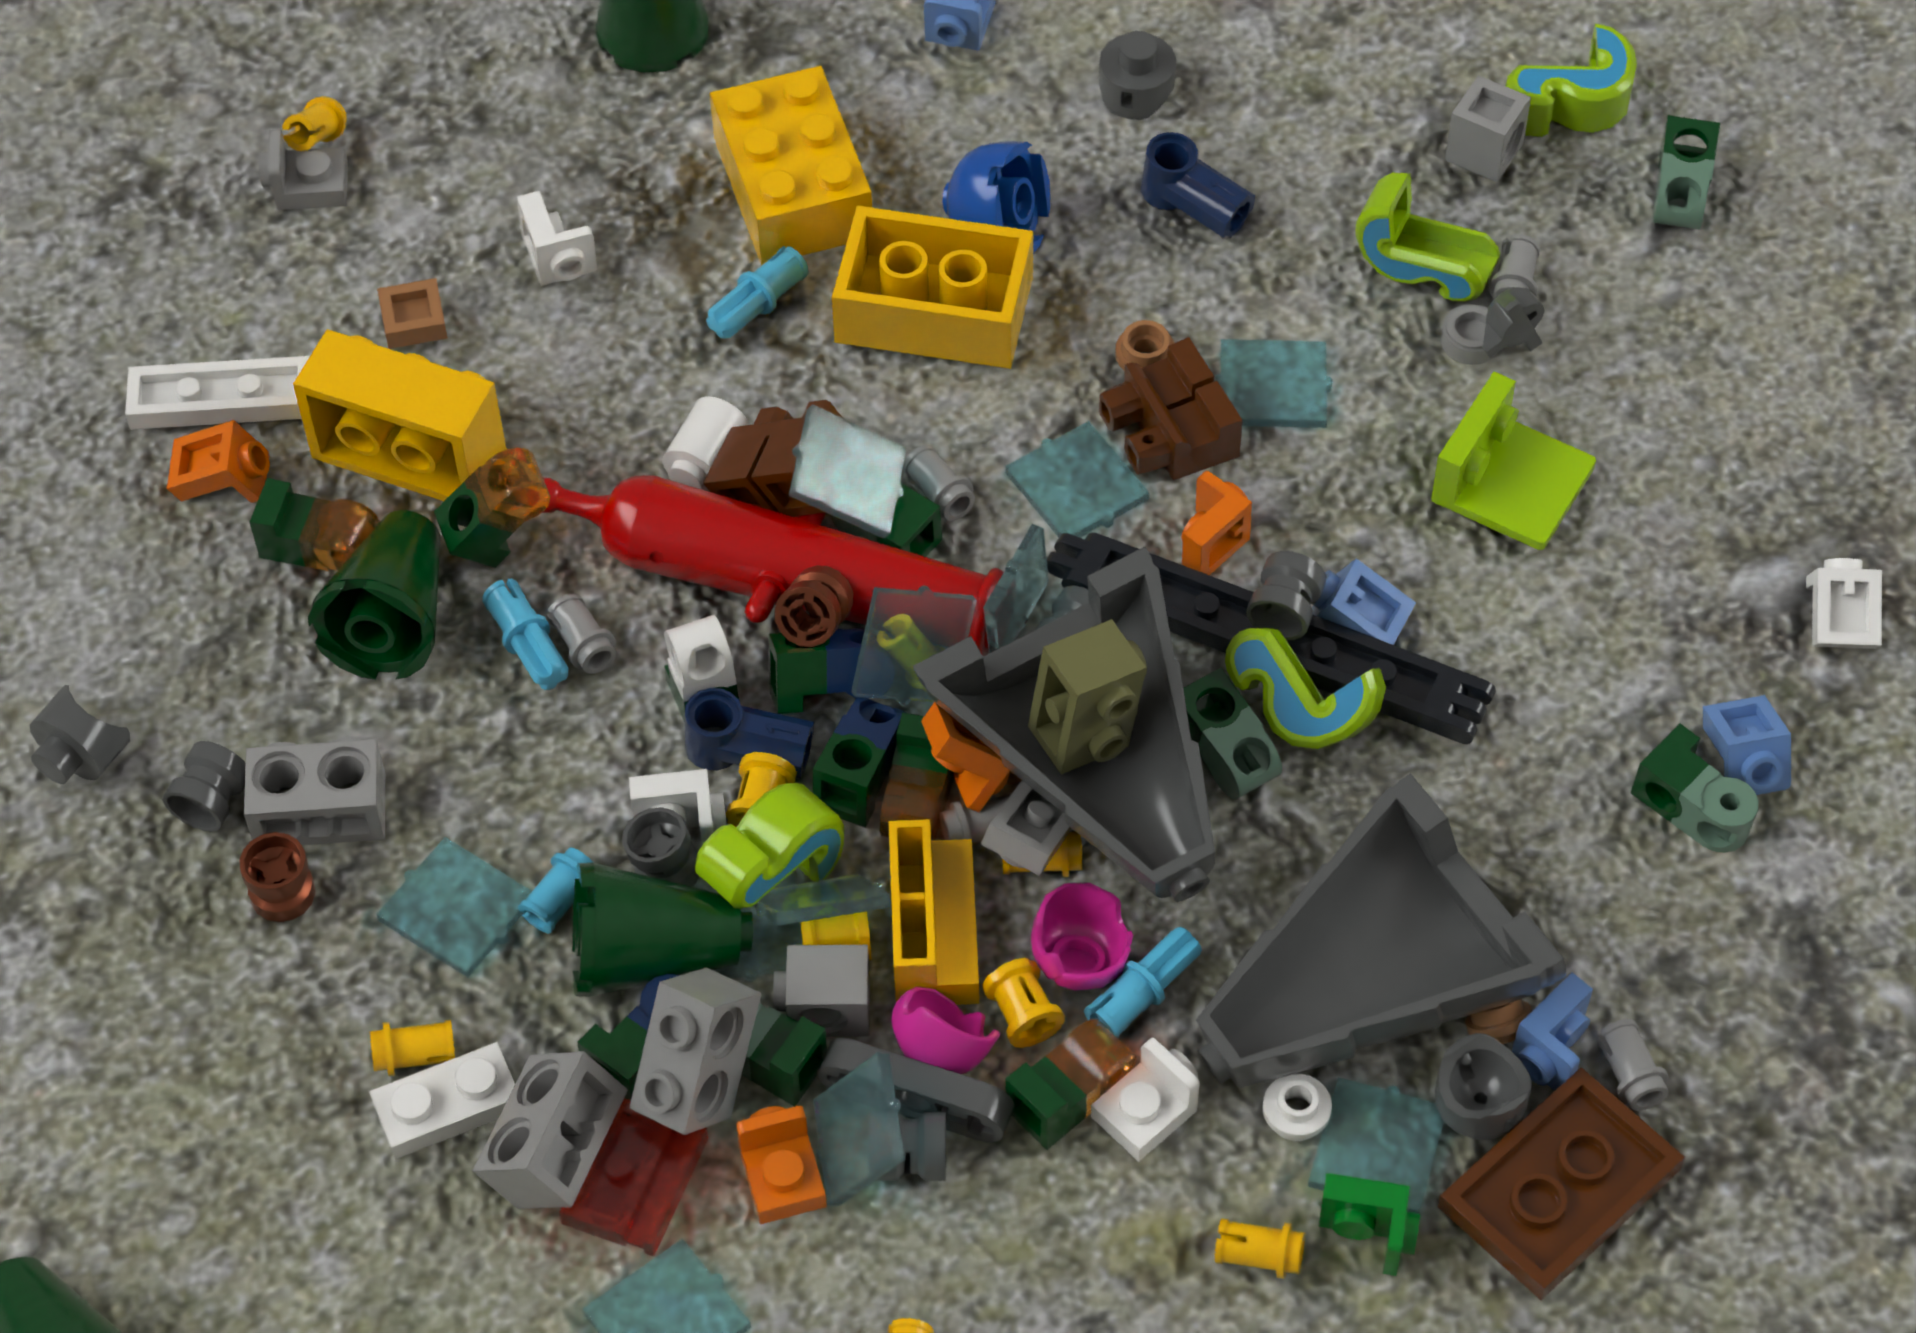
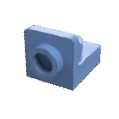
[924,0,996,51]
[1312,558,1416,645]
[1703,695,1791,795]
[1512,972,1593,1091]

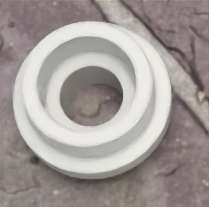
[1263,1074,1332,1141]

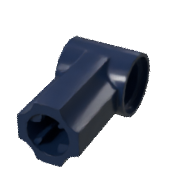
[1141,132,1255,238]
[685,688,814,779]

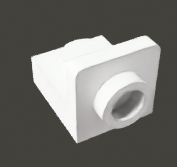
[517,191,597,286]
[1806,558,1882,649]
[629,769,727,845]
[1091,1037,1199,1162]

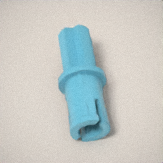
[706,246,808,339]
[482,578,569,690]
[1084,927,1202,1041]

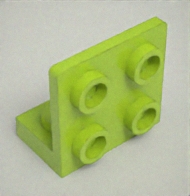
[1431,371,1596,550]

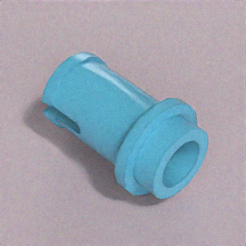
[518,847,594,934]

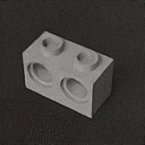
[244,737,386,845]
[630,968,761,1135]
[472,1051,628,1209]

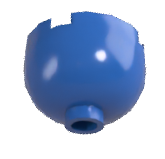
[942,141,1051,254]

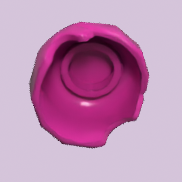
[1031,883,1133,991]
[892,987,1000,1075]

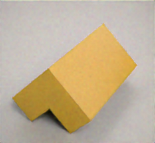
[889,819,979,1005]

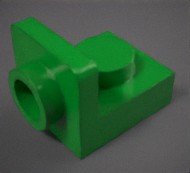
[1318,1173,1420,1276]

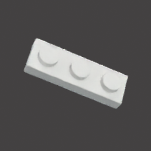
[125,356,310,430]

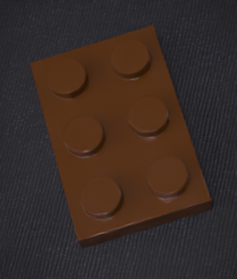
[1438,1067,1685,1300]

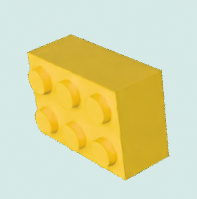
[709,65,872,266]
[832,205,1033,369]
[293,329,508,501]

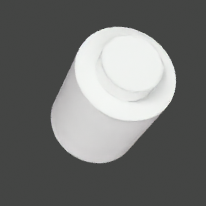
[662,396,749,492]

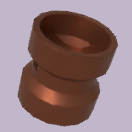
[775,565,853,647]
[239,832,316,922]

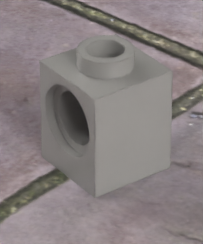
[1445,75,1531,182]
[773,945,870,1037]

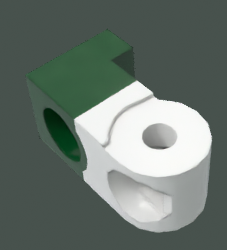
[664,614,740,722]

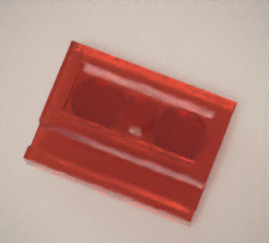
[559,1098,709,1257]

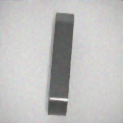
[817,1038,1015,1142]

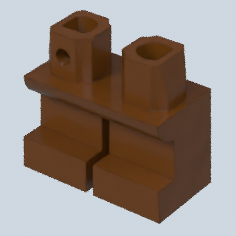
[1099,337,1243,480]
[703,399,851,517]

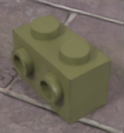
[1028,619,1147,774]

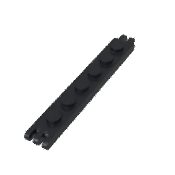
[1044,532,1496,744]

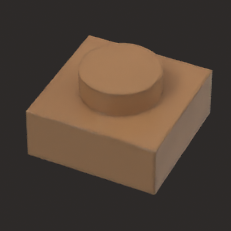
[377,278,448,349]

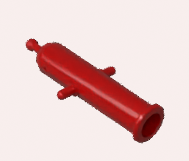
[527,475,1007,657]

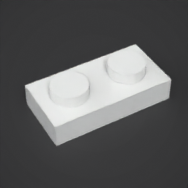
[369,1042,515,1159]

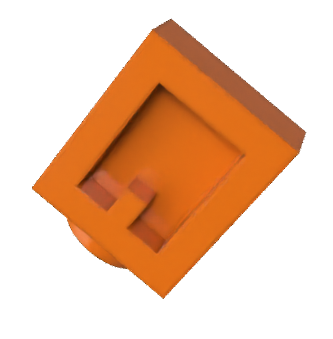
[167,420,270,503]
[1181,470,1252,575]
[921,702,1010,812]
[736,1105,827,1225]

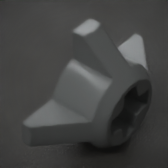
[1483,287,1544,358]

